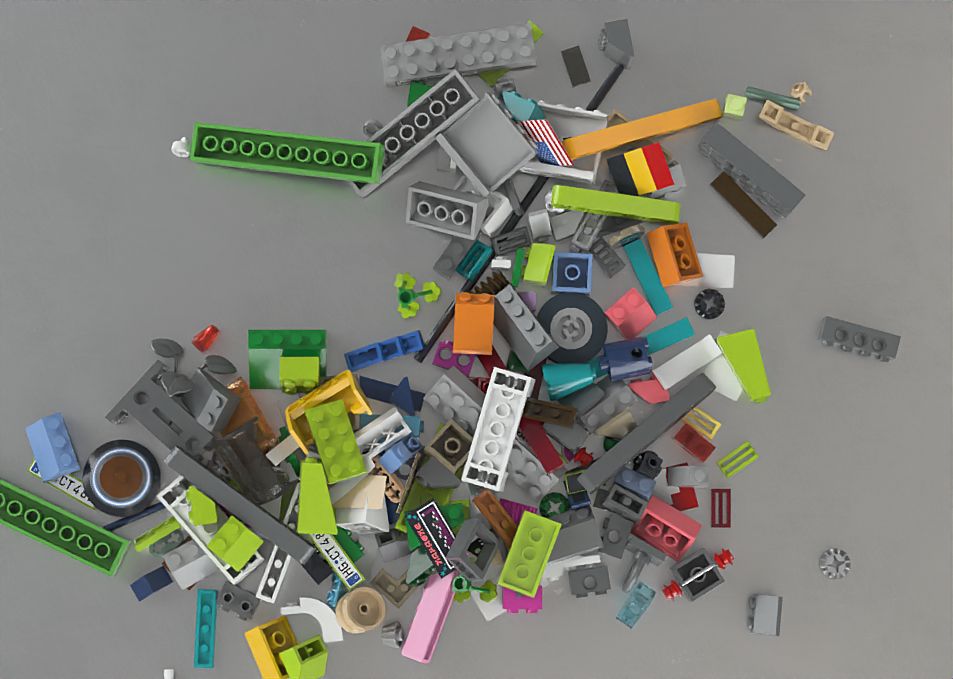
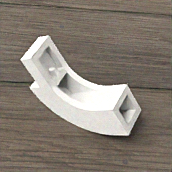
[281,597,344,642]

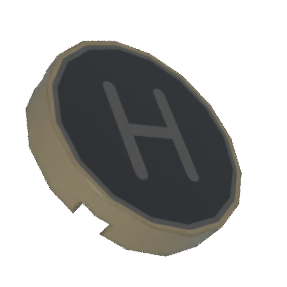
[608,225,645,249]

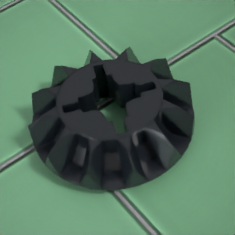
[694,288,725,319]

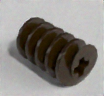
[468,269,510,295]

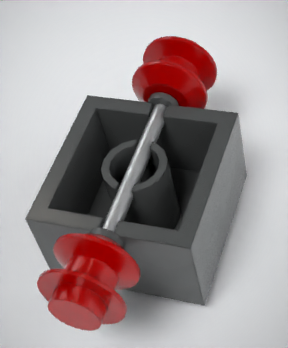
[539,421,594,468]
[662,548,734,602]

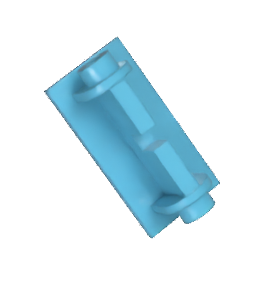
[327,571,348,608]

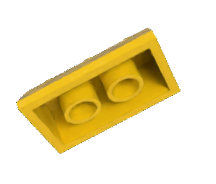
[244,615,298,679]

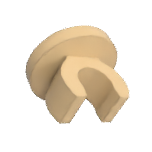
[791,82,812,103]

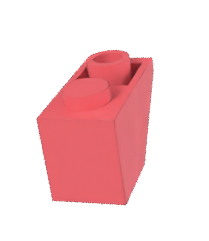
[627,376,670,405]

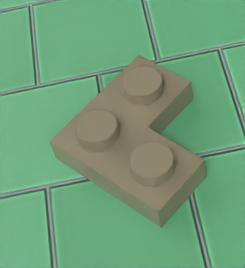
[370,568,418,609]

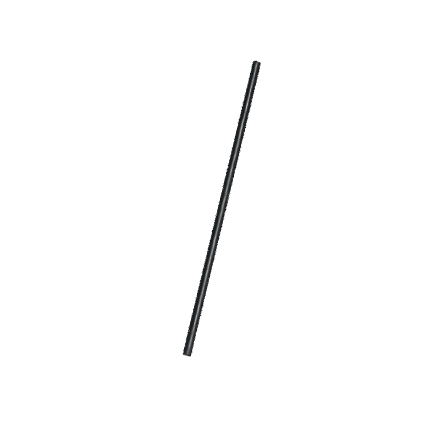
[414,63,625,363]

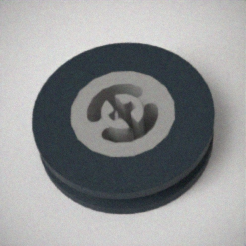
[537,292,608,364]

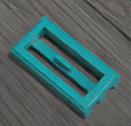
[456,240,494,281]

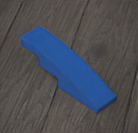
[344,330,426,372]

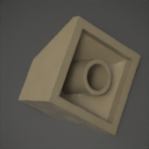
[593,408,638,440]

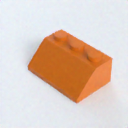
[647,222,704,288]

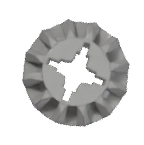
[820,548,851,579]

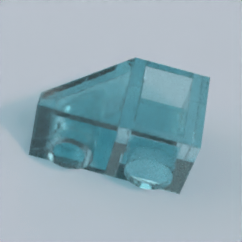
[616,581,656,629]

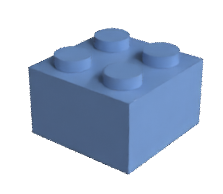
[551,252,593,295]

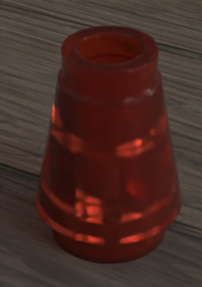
[192,324,220,352]

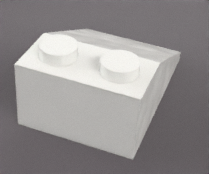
[453,174,513,237]

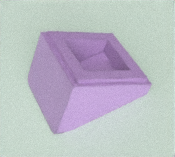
[518,291,536,312]

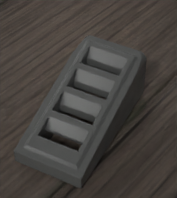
[589,237,626,278]

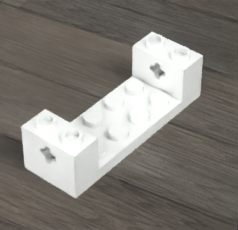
[461,367,536,491]
[157,475,265,585]

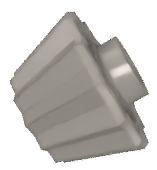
[381,621,404,648]

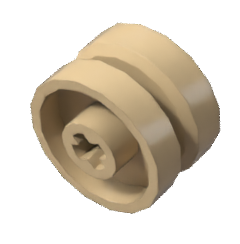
[335,587,386,634]

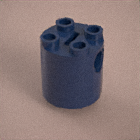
[598,337,653,381]

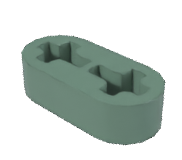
[149,529,184,557]

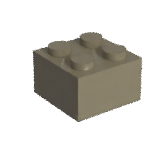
[423,419,473,475]

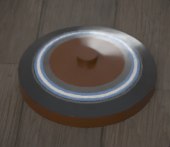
[82,439,161,517]

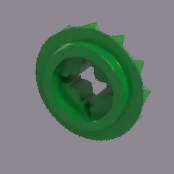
[539,492,570,518]

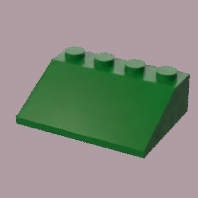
[248,330,327,389]

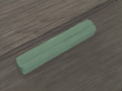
[745,86,801,110]

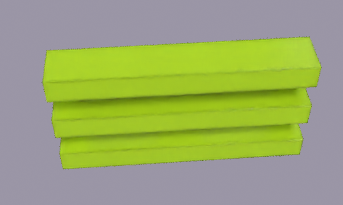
[716,441,759,479]

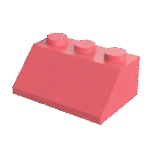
[630,495,702,562]

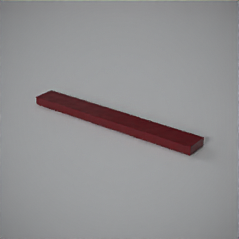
[476,345,565,475]

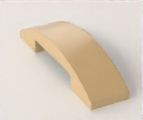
[759,100,834,150]

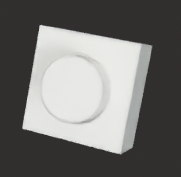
[491,257,511,271]

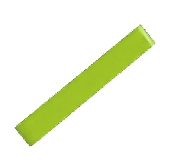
[551,185,681,224]

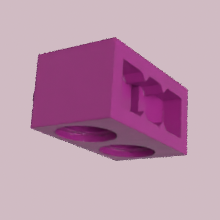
[432,340,476,377]

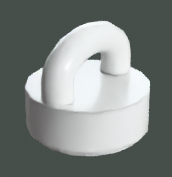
[171,137,191,157]

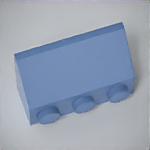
[25,412,80,483]

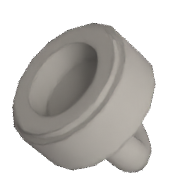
[363,119,383,138]

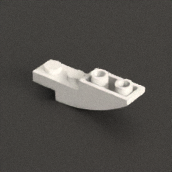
[541,554,600,581]

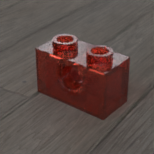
[672,423,716,463]

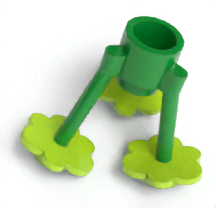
[394,272,441,319]
[452,557,498,603]

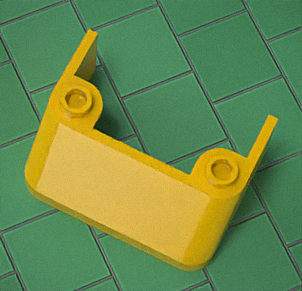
[285,370,372,455]

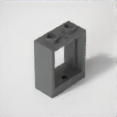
[445,519,501,581]

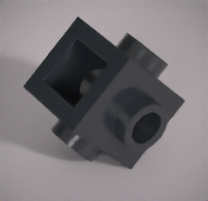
[632,450,663,480]

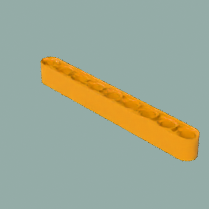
[561,98,723,160]

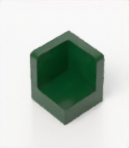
[506,350,531,374]

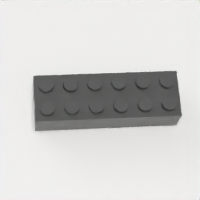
[698,122,806,218]

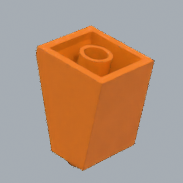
[453,292,495,355]

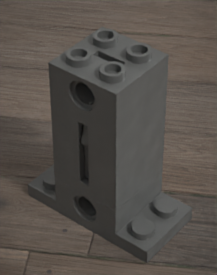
[105,360,218,462]

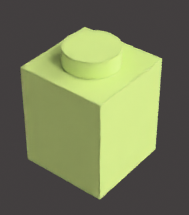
[722,94,747,121]

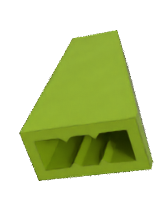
[715,328,771,403]
[296,457,338,535]

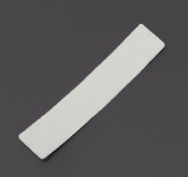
[328,455,375,505]

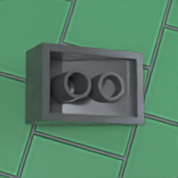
[181,367,241,432]

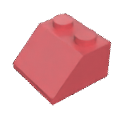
[604,287,657,340]

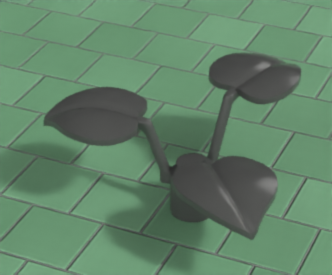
[151,338,237,397]

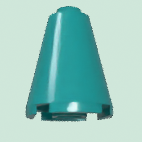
[542,364,597,401]

